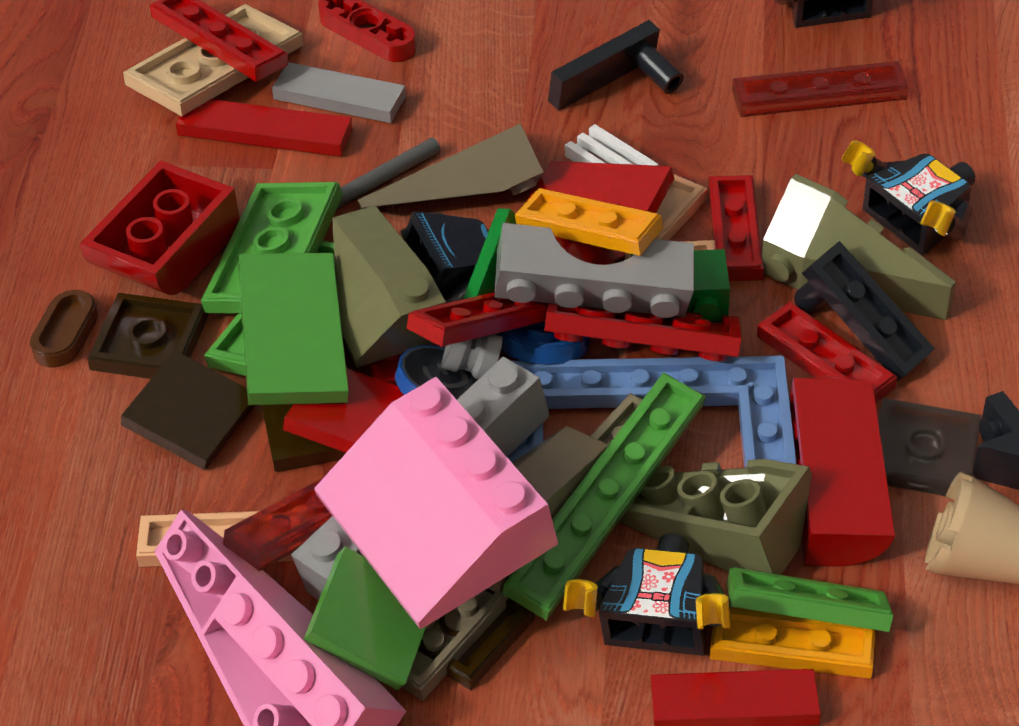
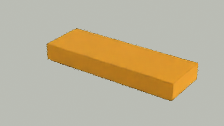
[515,188,663,256]
[709,607,876,679]

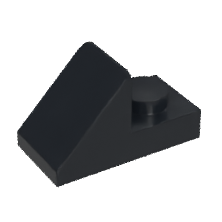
[972,391,1019,490]

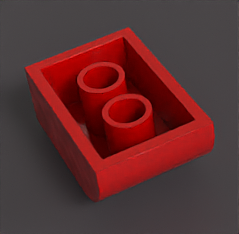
[79,160,240,295]

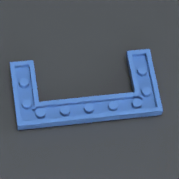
[497,356,796,468]

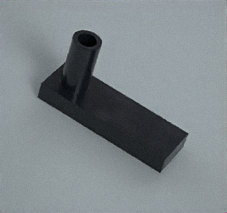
[548,20,684,111]
[794,241,935,381]

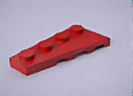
[544,303,741,361]

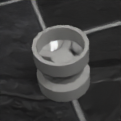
[441,334,503,379]

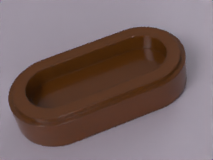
[30,290,98,368]

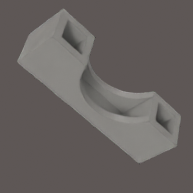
[494,223,694,318]

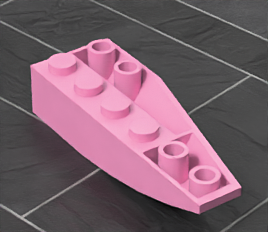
[154,510,406,726]

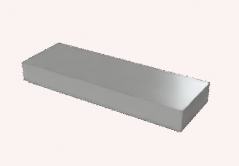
[272,62,406,123]

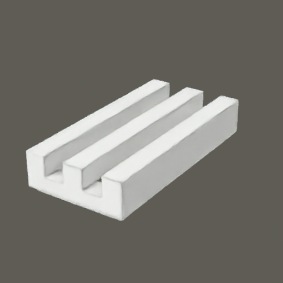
[565,124,658,166]

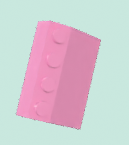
[314,377,558,630]

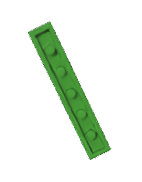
[502,372,706,621]

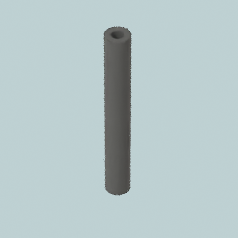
[336,137,441,210]

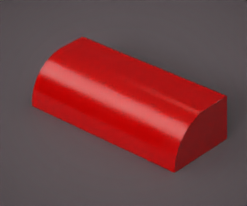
[789,378,895,567]

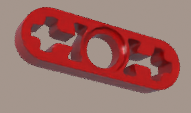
[318,0,416,62]

